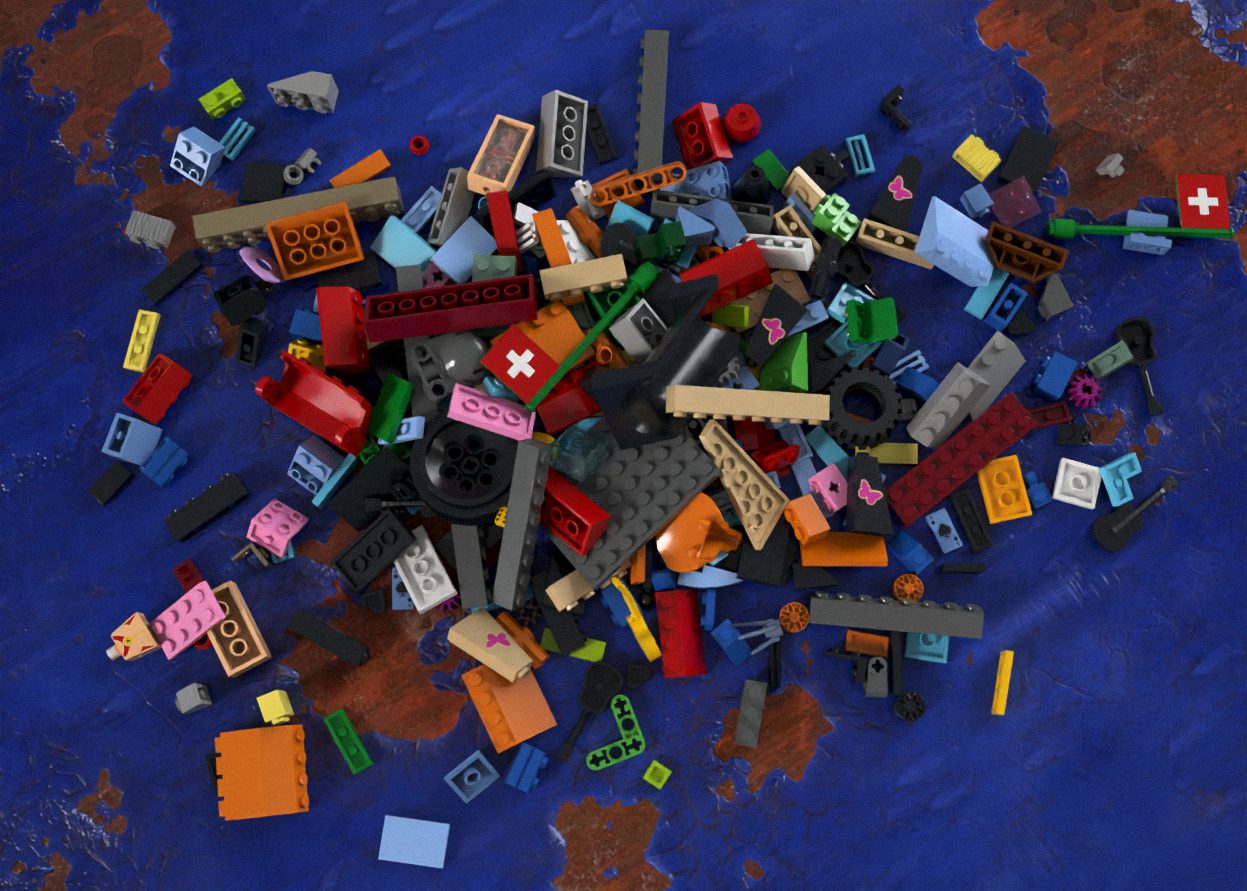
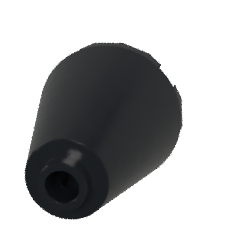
[731,166,771,205]

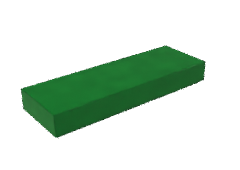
[323,708,374,775]

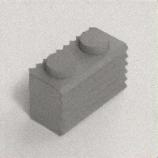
[125,210,176,250]

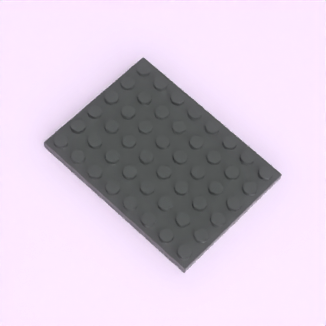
[539,416,722,590]

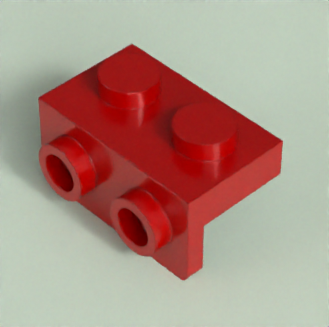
[749,439,800,474]

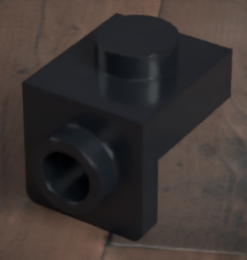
[1057,424,1091,448]

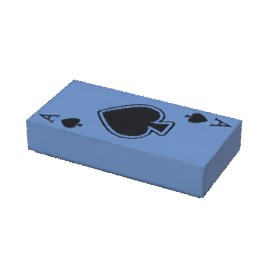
[925,508,963,555]
[392,567,414,610]

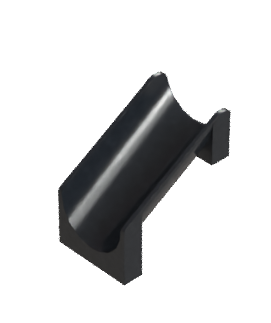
[591,275,742,450]

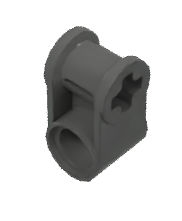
[863,657,888,698]

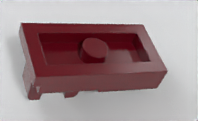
[173,558,205,593]

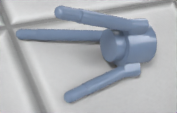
[732,618,784,655]

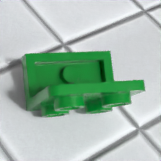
[845,297,898,345]

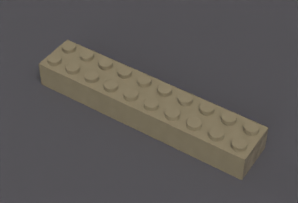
[192,176,404,253]

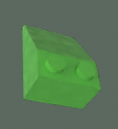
[760,332,808,393]

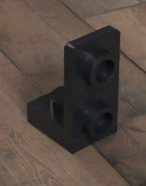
[879,85,912,134]
[822,648,867,685]

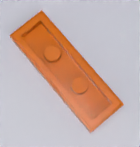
[329,149,392,188]

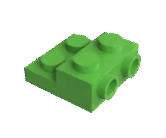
[811,193,862,247]

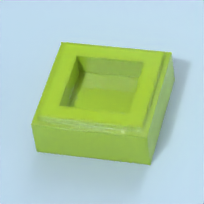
[642,760,672,790]

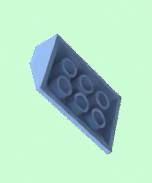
[915,196,994,287]

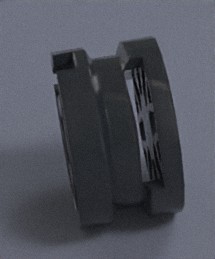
[893,691,926,722]

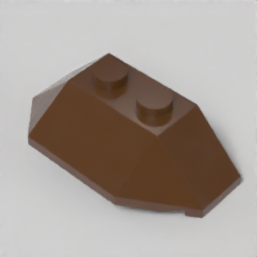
[985,221,1069,283]

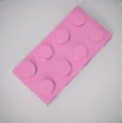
[447,383,536,441]
[149,581,226,660]

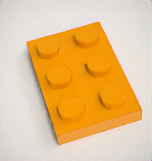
[977,455,1032,525]

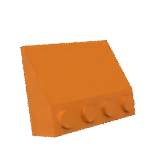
[265,201,364,281]
[490,300,595,374]
[461,664,557,754]

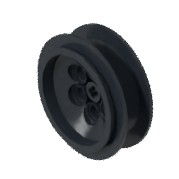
[410,409,519,526]

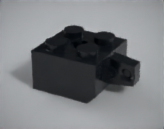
[789,144,849,197]
[214,275,277,327]

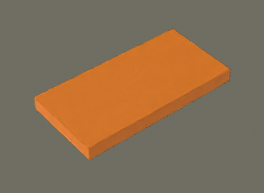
[799,532,888,566]

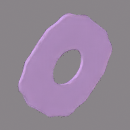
[239,247,284,283]

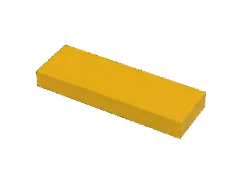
[991,650,1014,716]

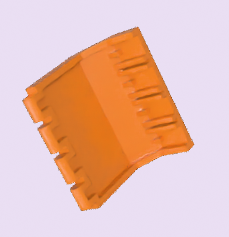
[215,724,309,821]

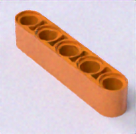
[590,161,687,206]
[532,208,585,307]

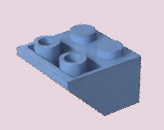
[170,126,226,187]
[689,199,747,249]
[101,413,163,466]
[287,435,345,495]

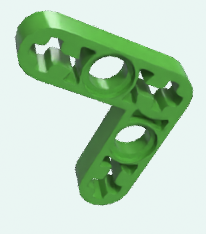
[586,695,645,770]

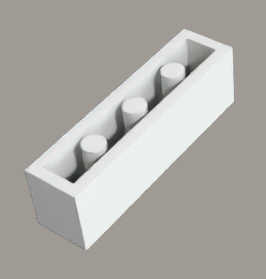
[728,233,815,271]

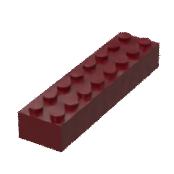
[364,274,538,343]
[885,392,1038,529]

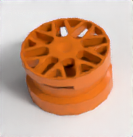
[891,574,924,602]
[778,602,809,633]

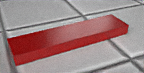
[486,190,523,272]

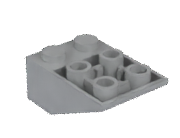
[267,71,339,113]

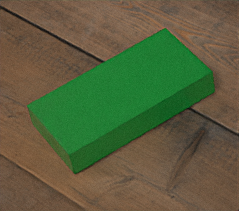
[752,149,790,193]

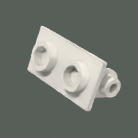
[570,180,606,222]

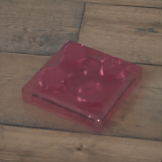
[988,176,1042,228]

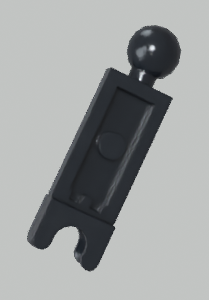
[638,536,657,608]

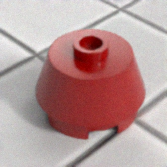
[721,104,761,143]

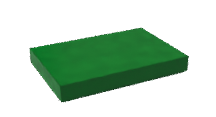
[368,373,415,444]

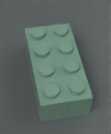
[469,255,518,342]

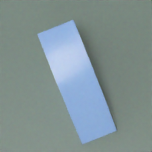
[677,565,744,589]

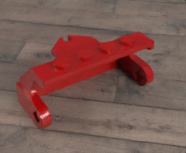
[255,351,372,458]

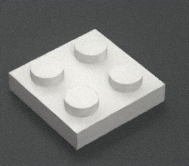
[1052,458,1102,510]

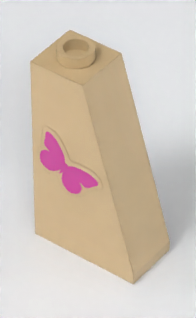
[447,607,533,682]

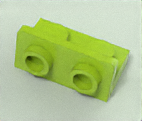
[199,78,246,120]

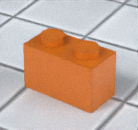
[784,493,831,546]

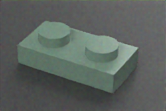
[1086,340,1135,381]

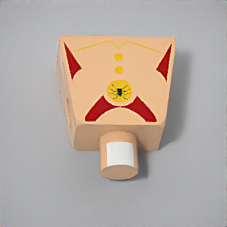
[106,612,162,661]

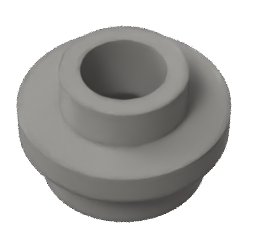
[283,165,304,185]

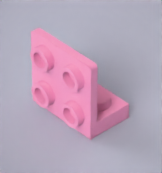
[246,499,309,558]

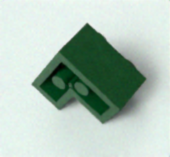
[634,221,686,266]

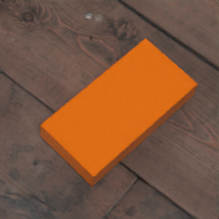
[844,630,890,658]

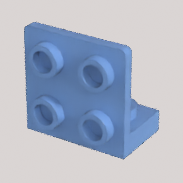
[682,161,733,200]
[1123,210,1172,255]

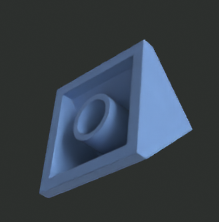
[675,206,716,250]
[444,750,501,804]

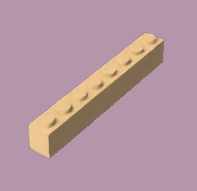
[666,385,830,425]

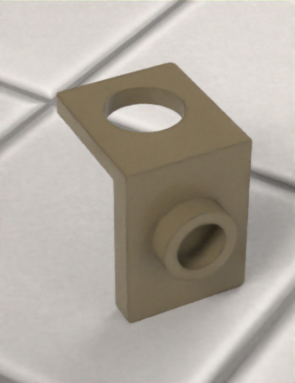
[231,542,273,569]

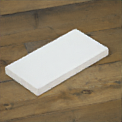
[394,525,458,615]

